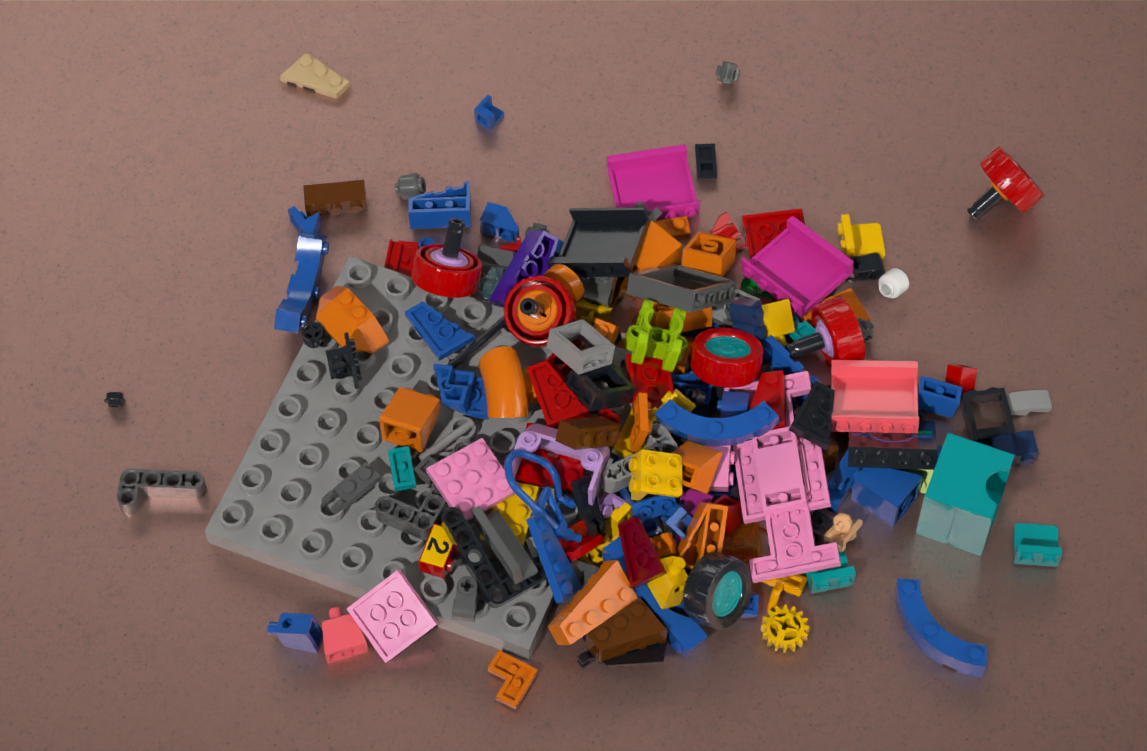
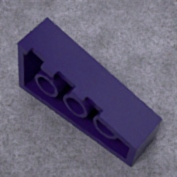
[489,230,559,307]

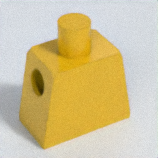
[762,299,795,348]
[647,556,688,610]

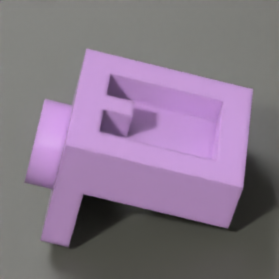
[597,493,625,520]

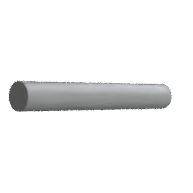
[419,419,475,461]

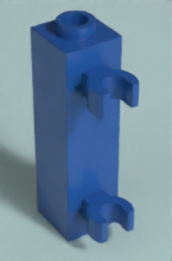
[825,450,863,514]

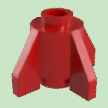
[710,211,746,250]

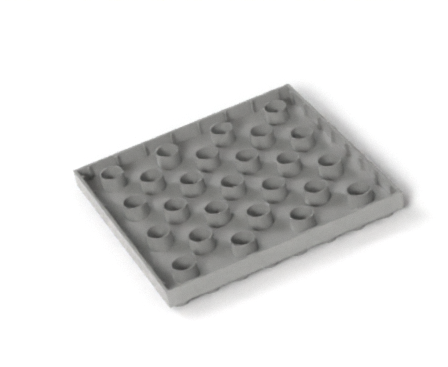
[205,256,632,660]

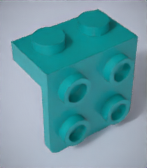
[1014,523,1062,567]
[805,551,856,594]

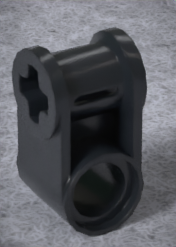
[846,253,885,283]

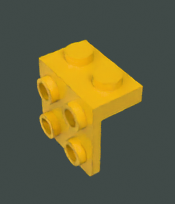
[837,214,886,259]
[629,449,682,501]

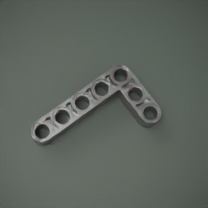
[374,441,470,540]

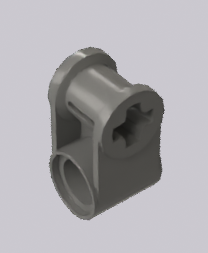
[452,576,478,622]

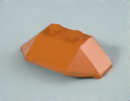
[316,286,389,354]

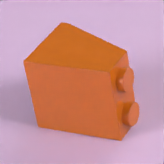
[632,221,682,273]
[379,387,441,453]

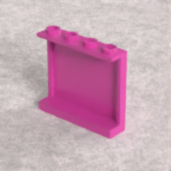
[607,144,700,220]
[741,216,853,318]

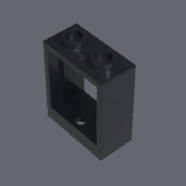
[566,363,636,412]
[960,387,1016,446]

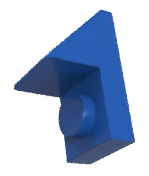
[288,206,321,235]

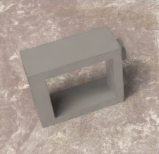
[547,319,615,375]

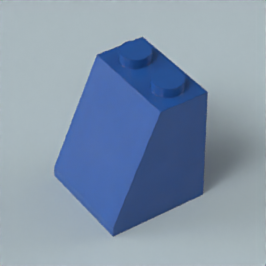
[851,468,923,527]

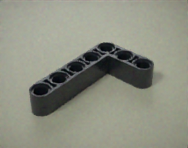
[441,507,546,608]

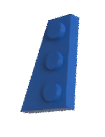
[405,301,475,361]

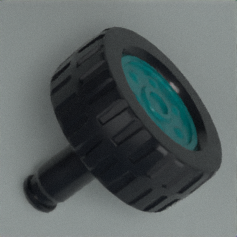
[683,552,752,630]

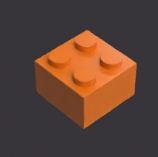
[682,232,736,277]

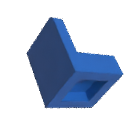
[474,95,504,130]
[661,502,692,539]

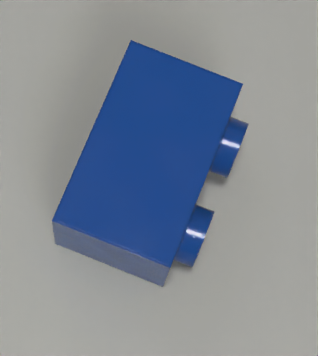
[917,375,962,418]

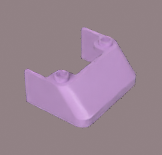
[512,424,610,505]

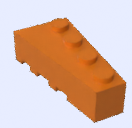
[548,560,638,645]

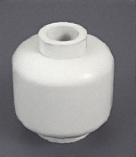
[878,268,909,299]

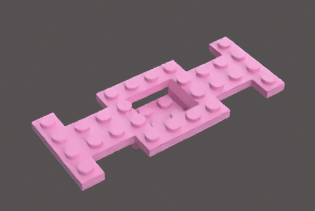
[724,371,841,583]

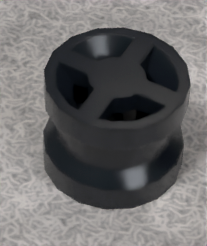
[302,322,324,348]

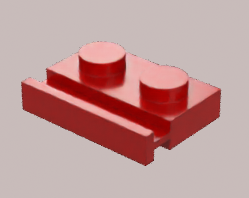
[384,239,419,277]

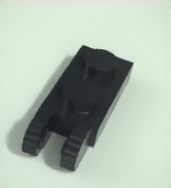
[570,474,606,535]

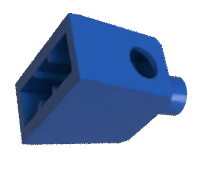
[267,613,323,653]

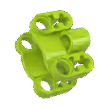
[624,299,688,372]

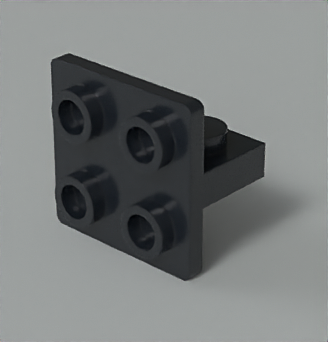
[326,332,362,389]

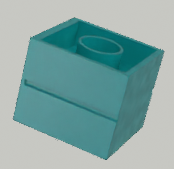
[916,433,1015,556]

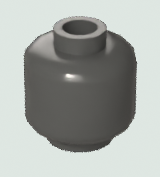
[395,173,426,201]

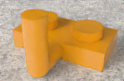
[762,574,808,612]

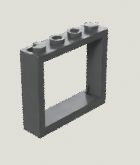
[627,263,737,312]

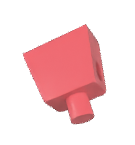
[322,607,368,664]

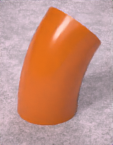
[478,346,529,418]

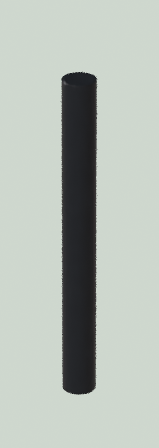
[447,316,506,369]

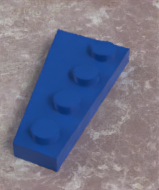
[761,335,819,407]
[526,512,583,604]

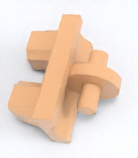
[824,513,863,552]

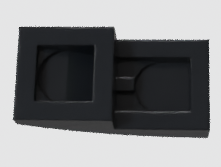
[695,143,717,180]

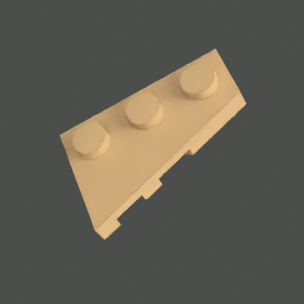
[280,53,350,99]

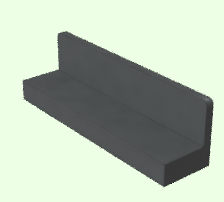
[472,506,538,584]

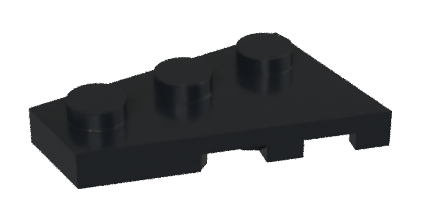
[789,381,835,451]

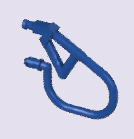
[504,449,582,543]

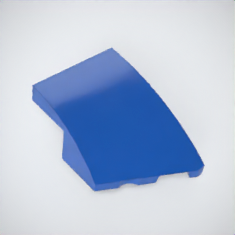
[433,364,489,420]

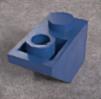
[479,202,519,243]

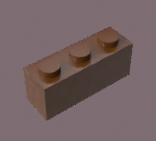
[303,180,367,217]
[555,416,621,450]

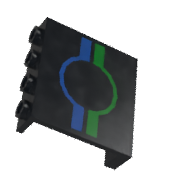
[848,421,937,470]

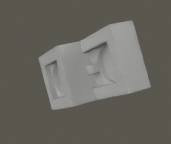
[1006,390,1053,416]

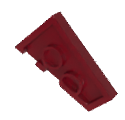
[618,517,667,588]

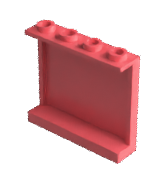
[831,360,919,433]

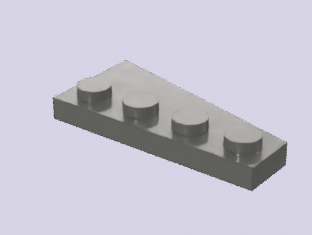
[579,277,618,308]

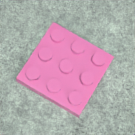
[426,438,515,521]
[347,569,439,663]

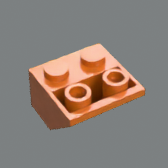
[671,441,722,494]

